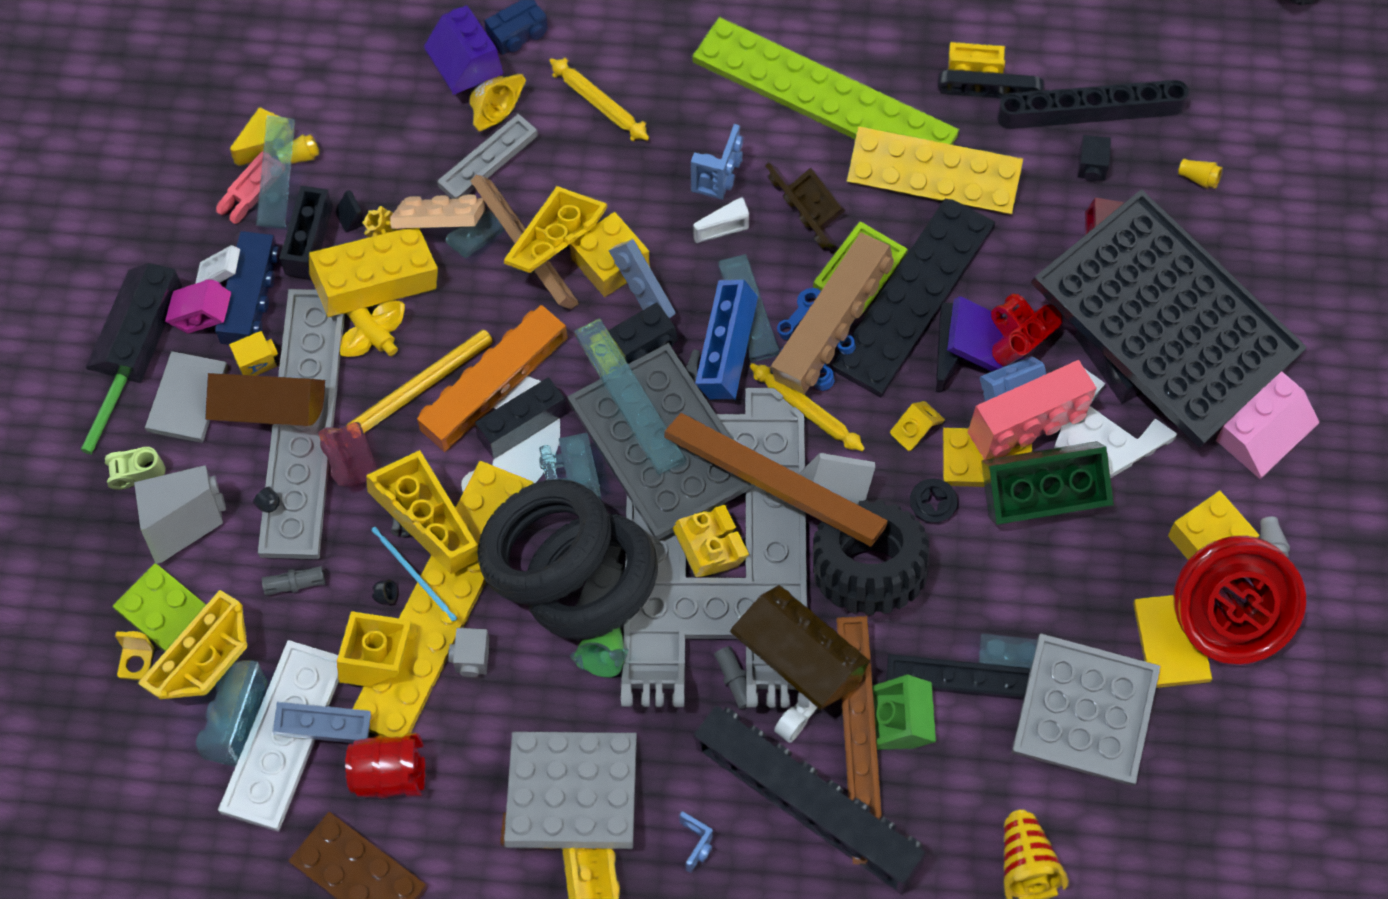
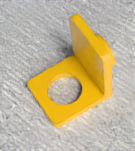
[890,401,945,451]
[115,631,155,680]

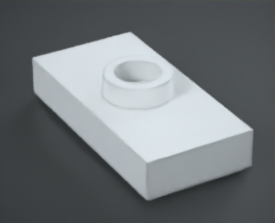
[196,245,240,283]

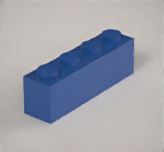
[695,280,758,399]

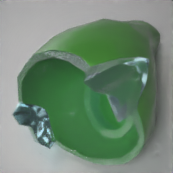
[570,627,629,677]

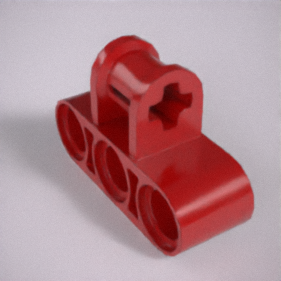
[991,294,1062,366]

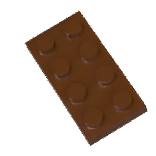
[288,812,428,899]

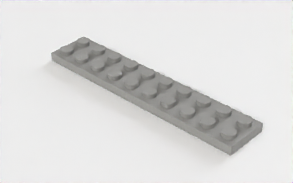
[258,289,345,559]

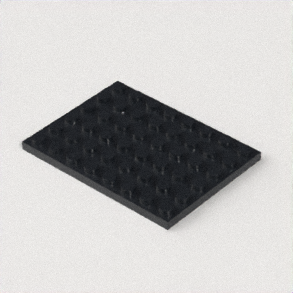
[1031,189,1307,448]

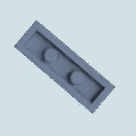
[609,239,676,318]
[273,702,371,743]

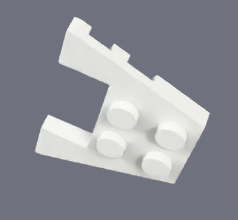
[1054,369,1177,478]

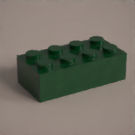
[981,441,1114,525]

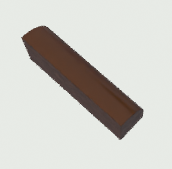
[205,373,325,426]

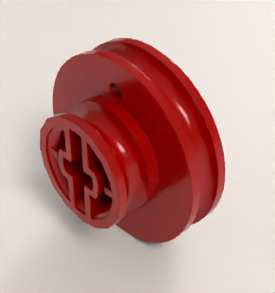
[1173,536,1306,664]

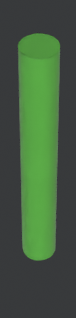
[81,374,127,455]

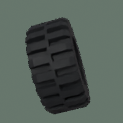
[813,500,929,615]

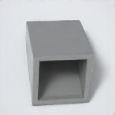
[134,465,226,564]

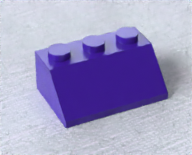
[424,5,503,95]

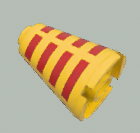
[1004,810,1068,899]

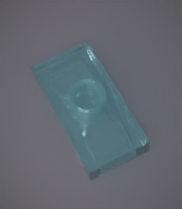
[446,209,505,258]

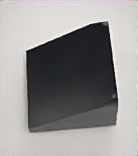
[336,190,364,232]

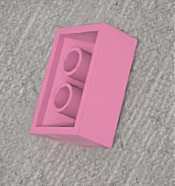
[1216,371,1319,479]

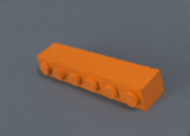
[417,305,567,453]

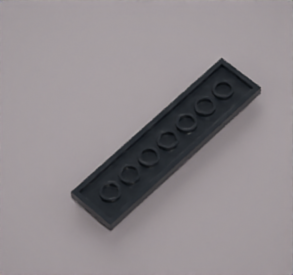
[831,198,995,398]

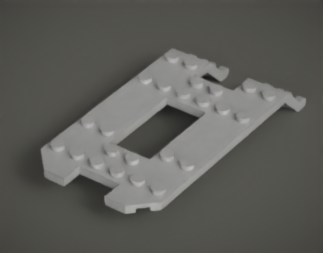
[621,388,809,707]

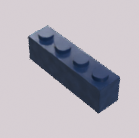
[215,231,281,345]

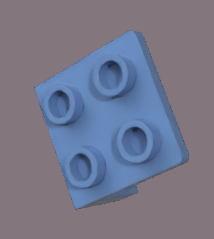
[691,124,743,200]

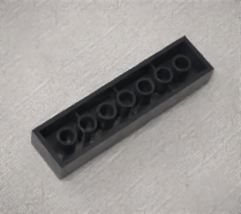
[694,705,925,895]

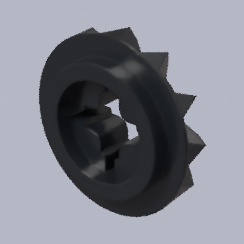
[910,478,957,524]

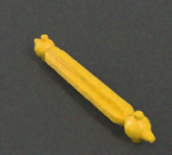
[549,57,649,142]
[750,363,865,452]

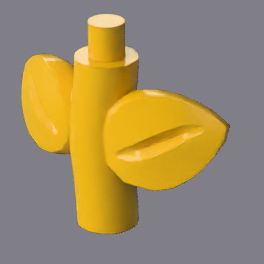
[339,301,405,357]

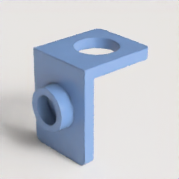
[679,812,713,873]

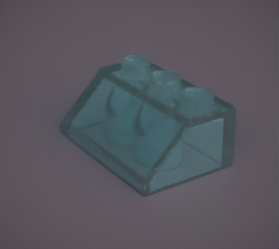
[196,660,268,767]

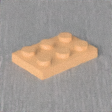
[390,195,486,229]

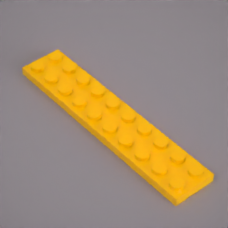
[353,461,534,737]

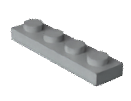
[437,114,538,199]

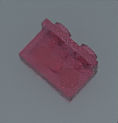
[318,422,378,487]

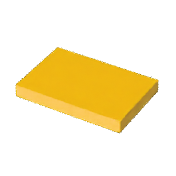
[1133,595,1212,688]

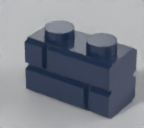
[484,0,548,55]

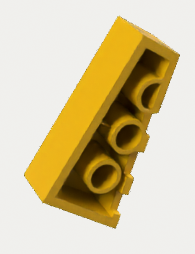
[366,450,478,574]

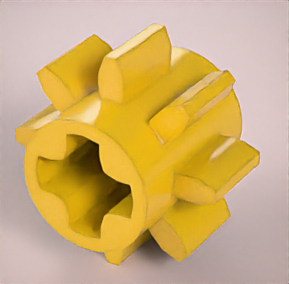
[362,206,399,237]

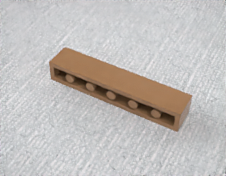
[771,232,894,395]

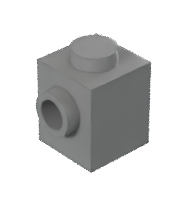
[449,628,490,677]

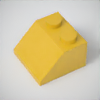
[337,611,412,687]

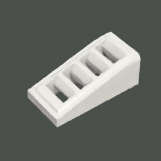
[694,197,749,243]

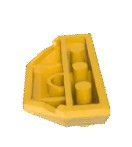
[138,590,247,699]

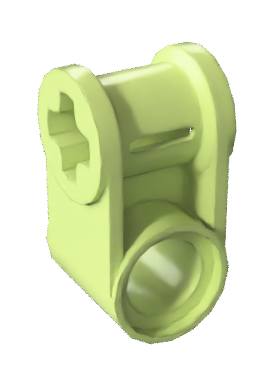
[105,447,166,490]

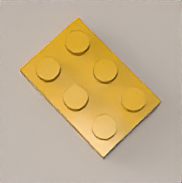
[942,428,1032,487]

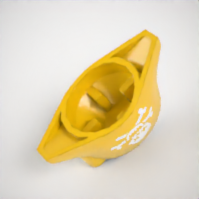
[469,74,526,132]

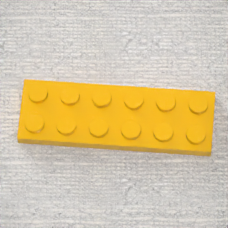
[847,126,1023,215]

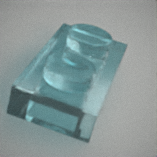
[978,634,1037,668]

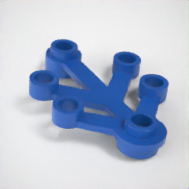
[777,288,856,391]

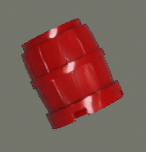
[346,733,426,799]

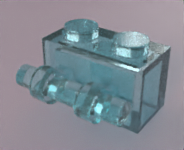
[539,433,601,499]

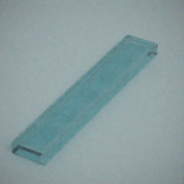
[574,318,684,474]

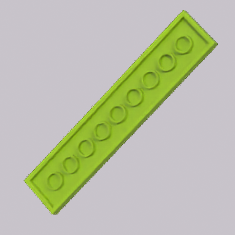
[693,17,959,145]

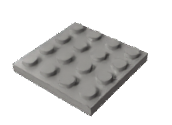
[1011,634,1160,786]
[504,732,637,849]

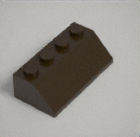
[730,585,870,710]

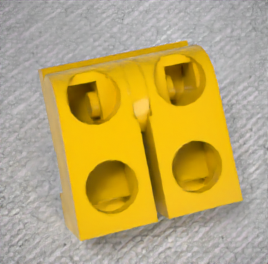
[673,504,749,577]

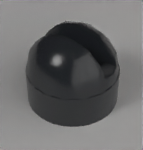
[253,486,280,513]
[372,579,398,604]

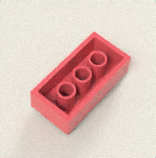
[968,360,1097,460]

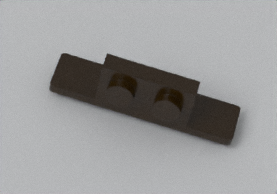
[765,162,846,252]

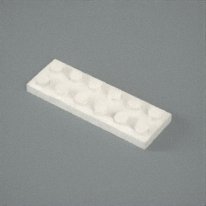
[218,640,339,832]

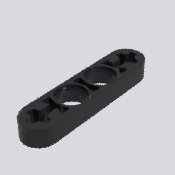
[937,70,1045,99]

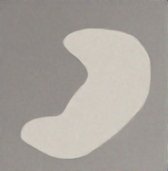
[461,376,560,492]

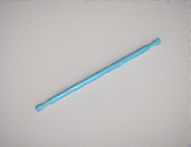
[371,527,457,621]

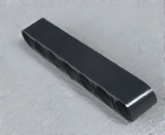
[997,80,1189,129]

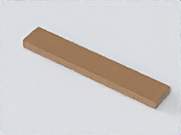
[470,174,579,310]

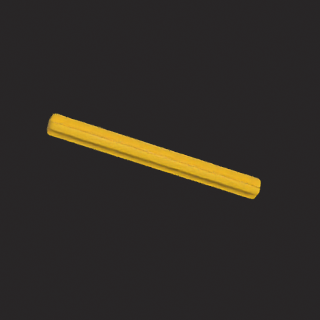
[346,330,493,438]

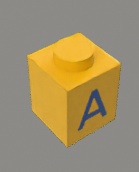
[229,331,278,376]

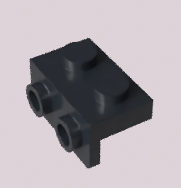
[608,302,678,365]

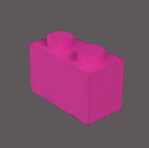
[165,279,231,334]

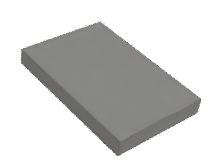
[145,351,228,443]

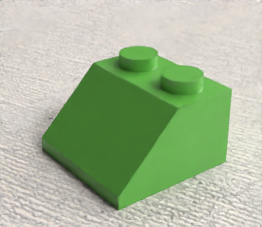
[872,675,936,750]

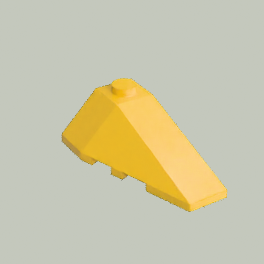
[504,186,607,273]

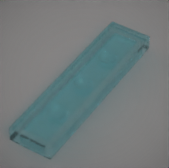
[256,115,295,229]
[719,254,779,362]

